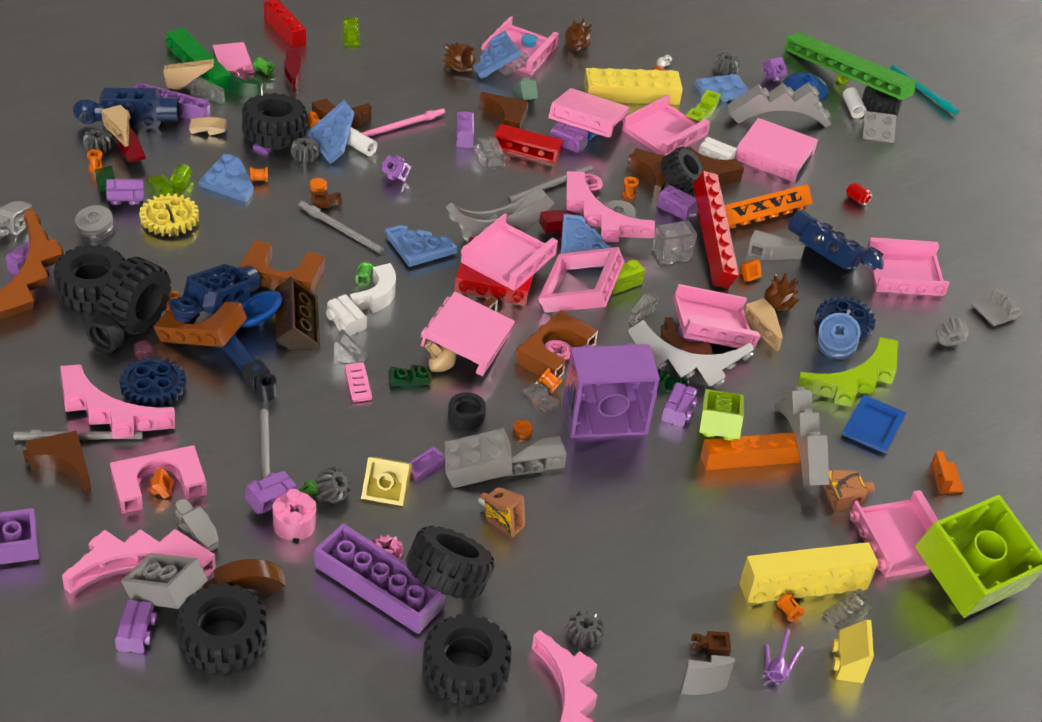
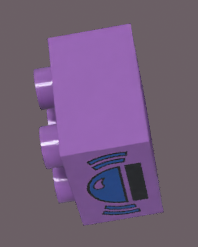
[563,343,660,438]

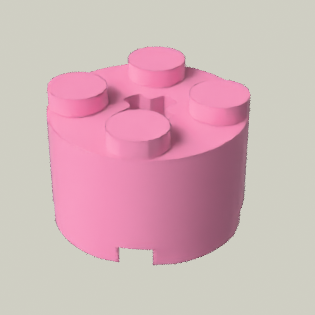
[272,489,316,541]

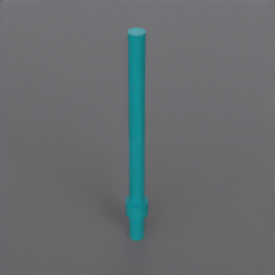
[890,65,959,115]

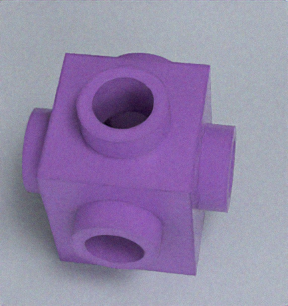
[762,57,787,82]
[381,155,412,182]

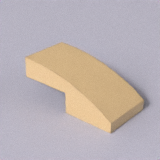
[189,117,227,136]

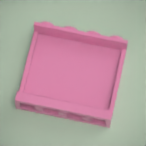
[481,17,560,75]
[549,88,630,138]
[622,95,710,156]
[735,118,818,182]
[461,214,558,291]
[867,237,950,296]
[672,284,760,348]
[420,292,515,377]
[850,490,939,578]

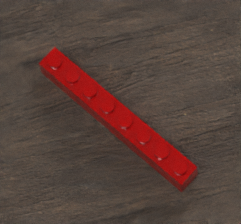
[693,171,739,289]

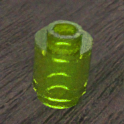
[170,164,193,189]

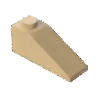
[163,59,214,90]
[101,105,130,147]
[744,298,783,352]

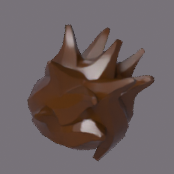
[565,18,592,52]
[442,42,477,72]
[764,273,799,311]

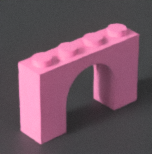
[110,445,207,514]

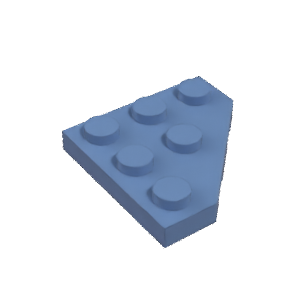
[474,31,522,79]
[694,74,749,102]
[306,100,355,164]
[198,153,254,202]
[561,214,612,268]
[385,225,457,267]

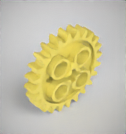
[139,193,199,237]

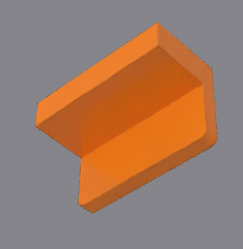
[931,451,964,494]

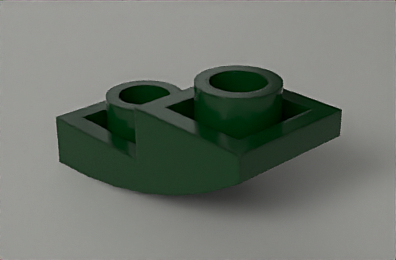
[228,75,263,98]
[94,166,115,193]
[388,364,432,387]
[657,369,689,394]

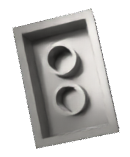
[445,428,513,488]
[121,553,208,609]

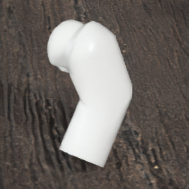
[656,55,672,69]

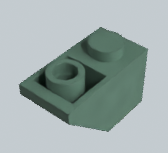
[512,77,538,102]

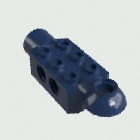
[73,88,178,128]
[788,210,884,270]
[169,264,260,323]

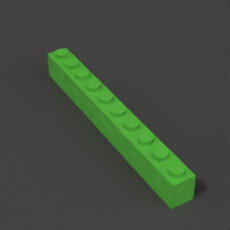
[785,32,916,100]

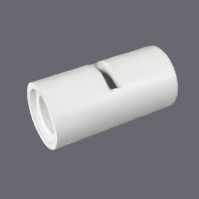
[843,87,866,118]
[346,127,378,156]

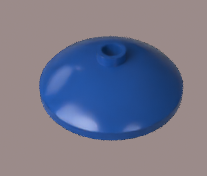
[783,73,829,101]
[240,291,282,328]

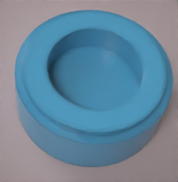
[521,34,537,48]

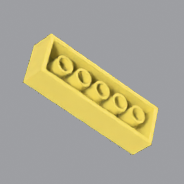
[583,68,683,105]
[739,542,878,604]

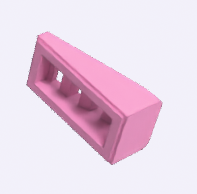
[344,362,372,403]

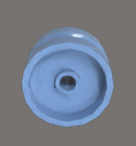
[817,313,860,360]

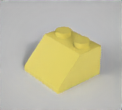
[361,457,412,506]
[831,620,874,683]

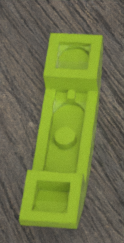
[686,90,722,122]

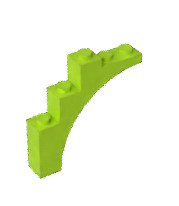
[796,337,898,407]

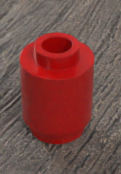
[846,182,872,205]

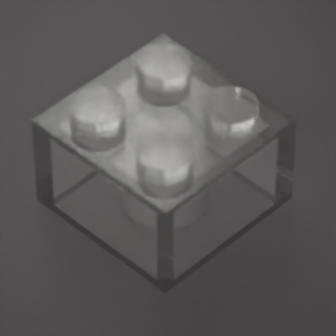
[651,221,697,266]

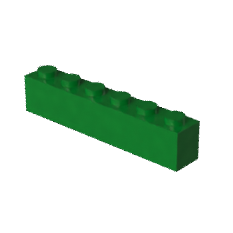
[165,27,231,93]

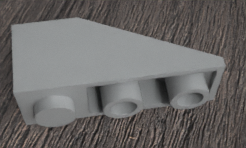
[747,230,805,260]
[506,436,567,477]

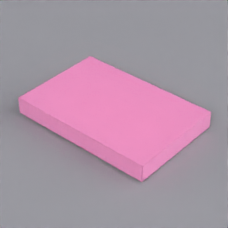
[212,42,254,75]

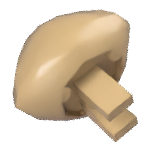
[424,340,457,372]

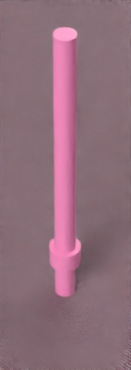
[361,108,445,137]

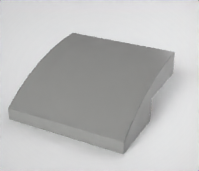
[681,655,735,695]

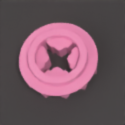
[585,174,603,193]
[544,340,571,361]
[371,534,403,559]

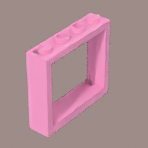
[539,247,624,313]

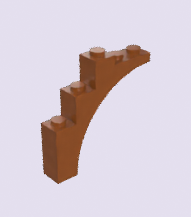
[0,208,64,320]

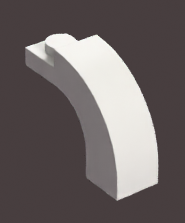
[350,263,396,313]

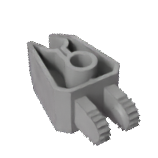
[0,201,32,237]
[175,499,219,552]

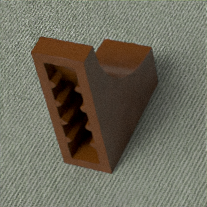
[479,92,528,129]
[687,147,744,186]
[627,148,666,200]
[23,431,91,492]

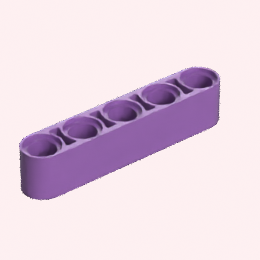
[133,84,210,119]

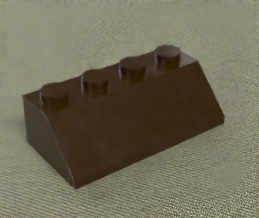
[275,277,320,350]

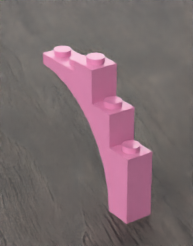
[566,171,655,243]
[60,364,175,439]
[62,529,216,594]
[531,630,597,722]

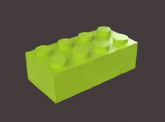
[699,389,744,441]

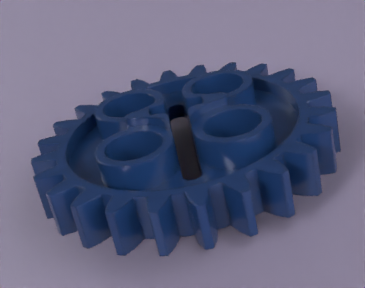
[815,296,876,342]
[119,356,186,407]

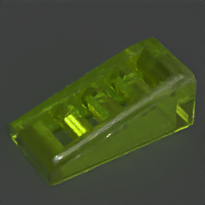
[343,18,360,45]
[146,174,178,198]

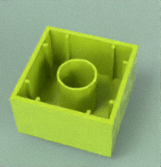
[915,494,1042,618]

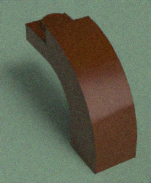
[312,98,371,129]
[660,317,713,355]
[202,559,286,597]

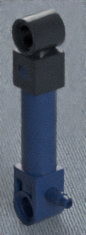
[201,331,277,401]

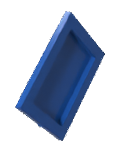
[842,395,907,453]

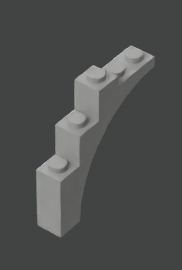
[727,83,831,127]
[446,186,555,242]
[627,320,755,388]
[774,387,829,486]

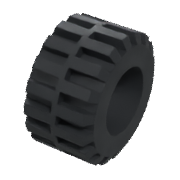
[862,86,902,116]
[661,146,704,193]

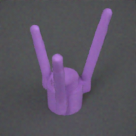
[764,628,803,682]

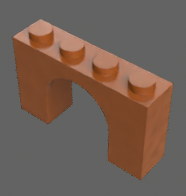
[239,240,325,292]
[153,302,247,347]
[516,310,598,379]

